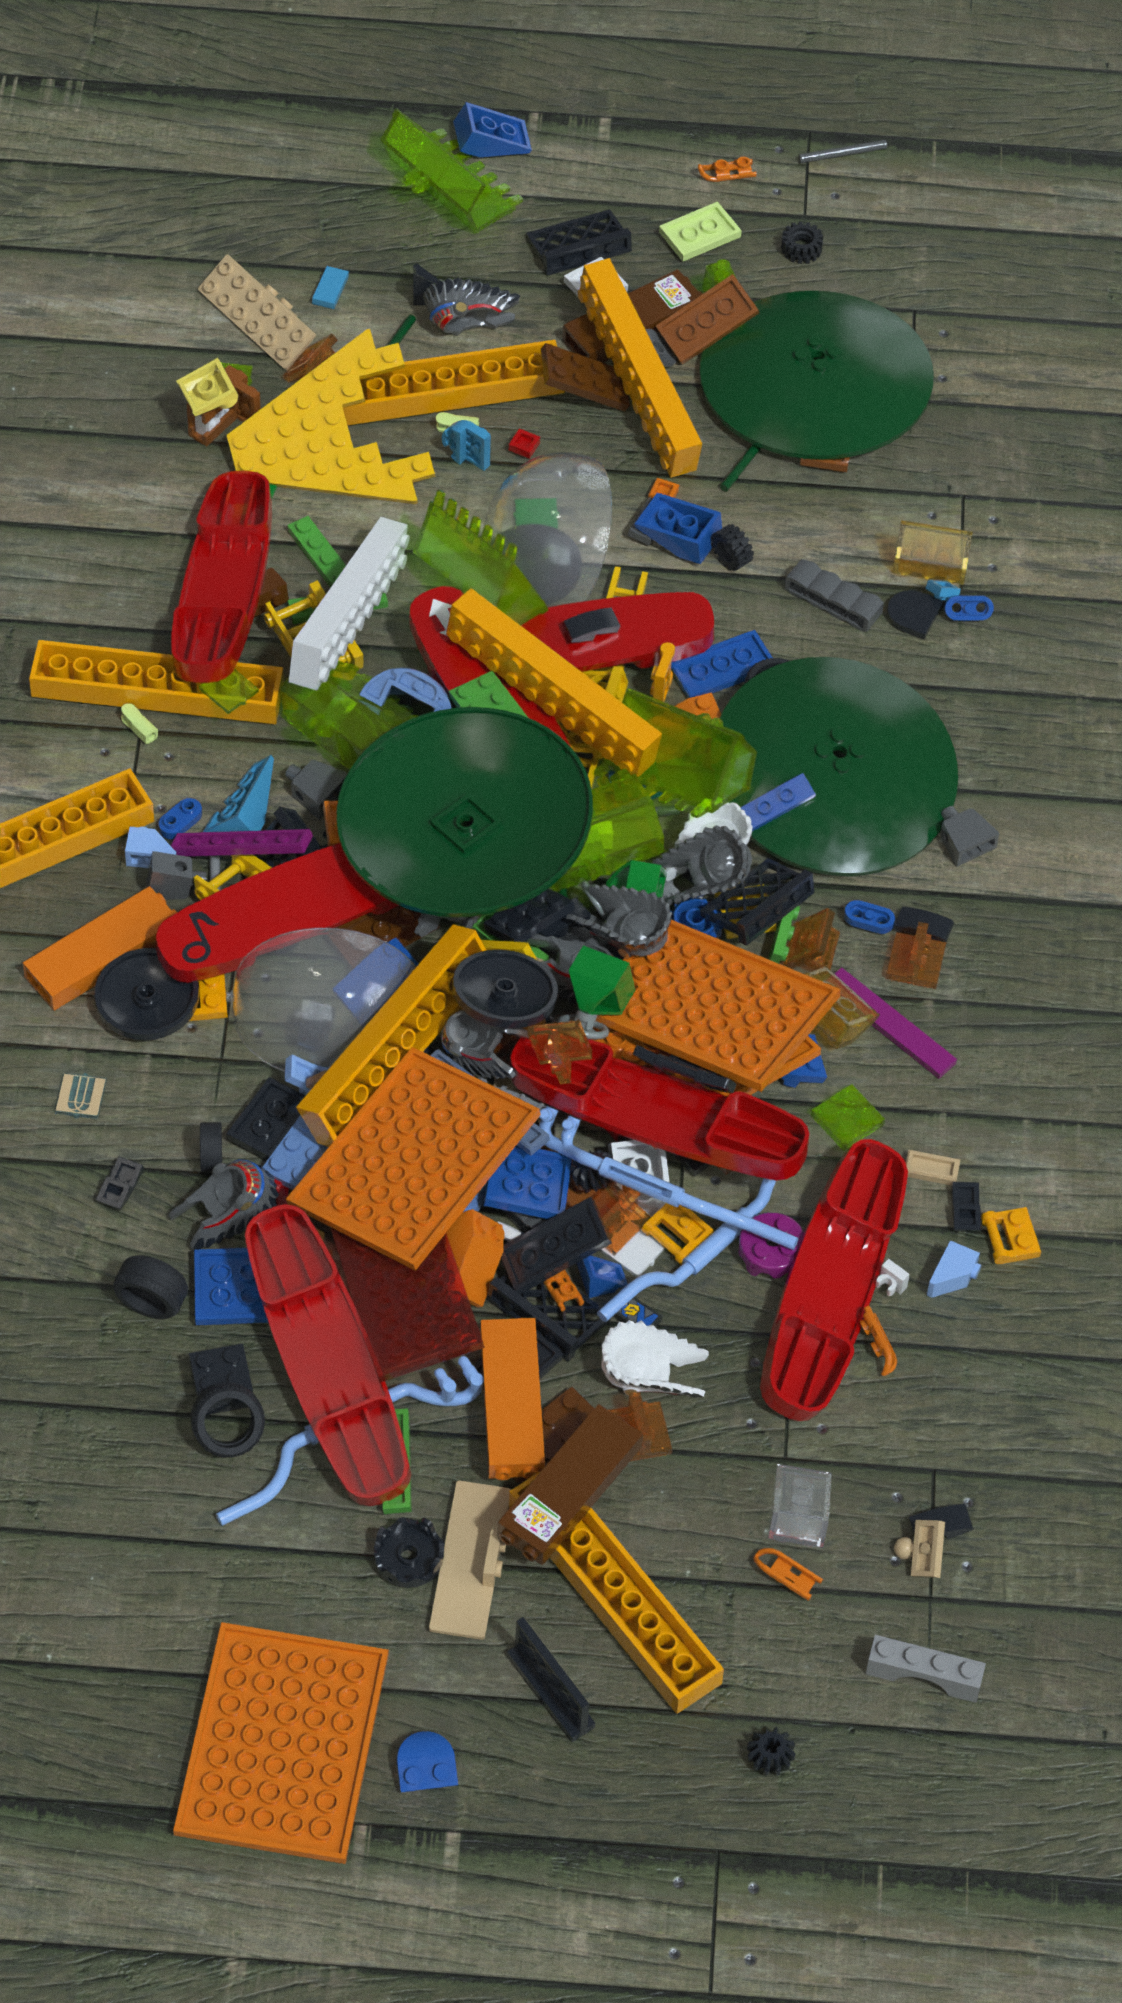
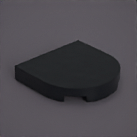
[887,590,944,640]

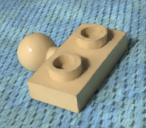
[894,1520,945,1578]

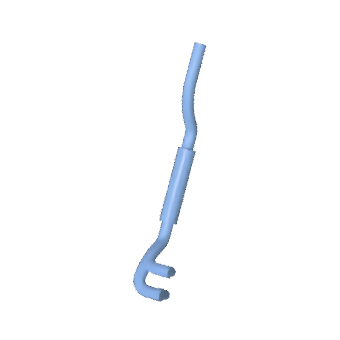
[539,1106,798,1250]
[597,1178,776,1322]
[216,1356,484,1526]

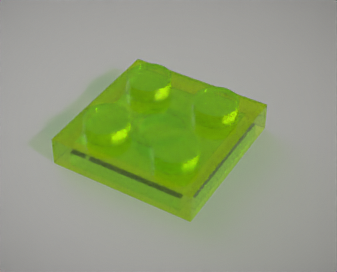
[811,1084,885,1151]

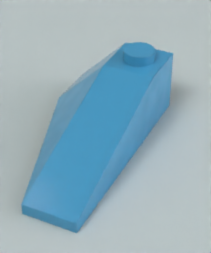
[203,755,274,832]

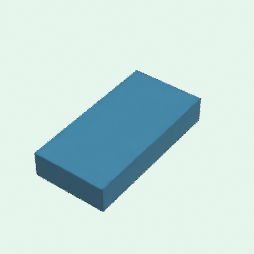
[312,266,349,309]

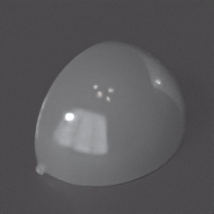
[483,452,612,608]
[226,928,416,1072]

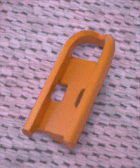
[698,157,757,182]
[543,1270,584,1312]
[860,1306,897,1376]
[753,1548,823,1601]

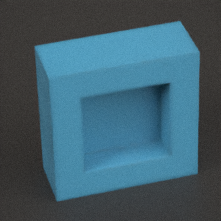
[926,580,961,600]

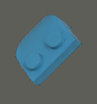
[442,420,491,471]

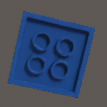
[484,1145,572,1219]
[194,1248,269,1325]

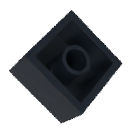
[189,1343,253,1415]

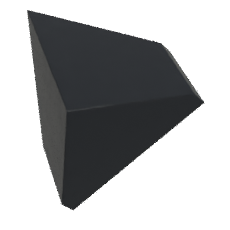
[413,263,439,305]

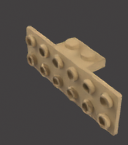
[198,254,316,370]
[429,1481,511,1640]

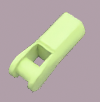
[436,412,479,433]
[121,703,158,744]

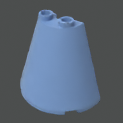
[359,668,451,712]

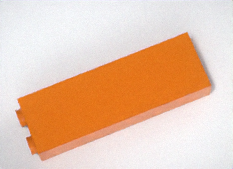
[23,886,177,1011]
[480,1318,545,1480]

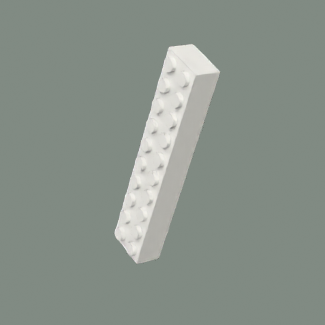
[289,517,410,691]

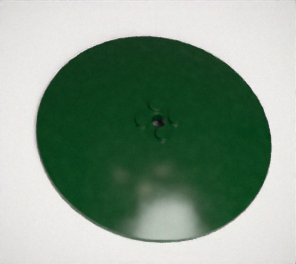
[700,290,934,460]
[711,657,958,876]
[337,707,593,917]

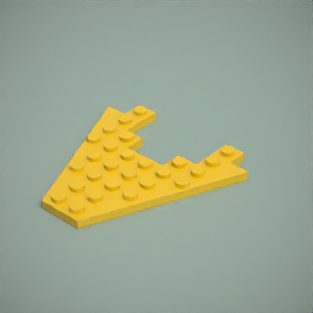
[227,329,435,504]

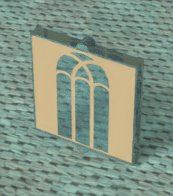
[55,1073,107,1119]

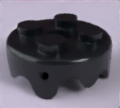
[374,1517,444,1588]

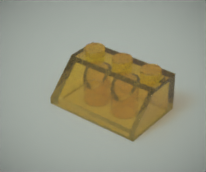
[893,520,973,585]
[805,966,880,1049]

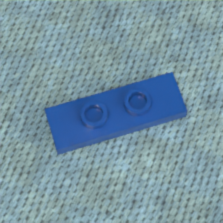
[741,773,816,832]

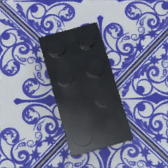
[501,1197,612,1294]

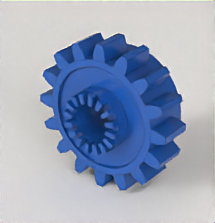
[671,899,723,938]

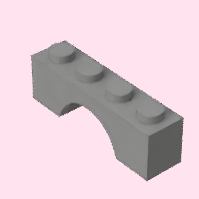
[866,1635,986,1703]

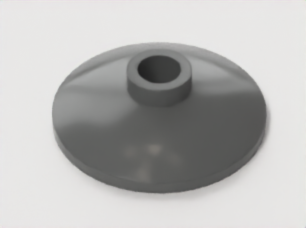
[645,329,677,367]

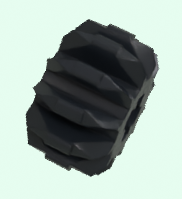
[570,1149,614,1193]
[747,1726,796,1777]

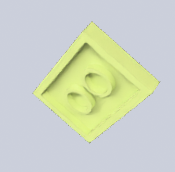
[659,202,742,261]

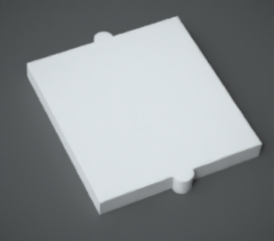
[601,1221,665,1278]

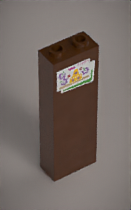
[563,269,702,363]
[497,1404,643,1566]

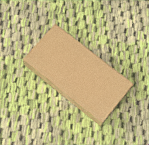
[906,1150,960,1186]

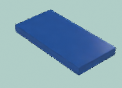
[671,630,773,699]

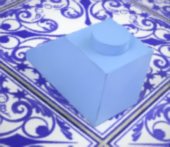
[125,827,176,868]
[927,1241,981,1298]

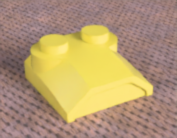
[177,358,238,416]

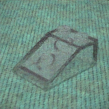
[768,1464,832,1548]

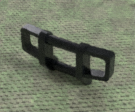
[633,1044,737,1094]

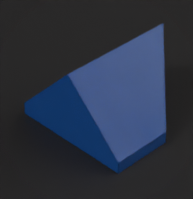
[576,1255,628,1298]

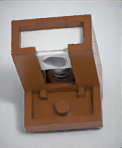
[187,365,261,447]

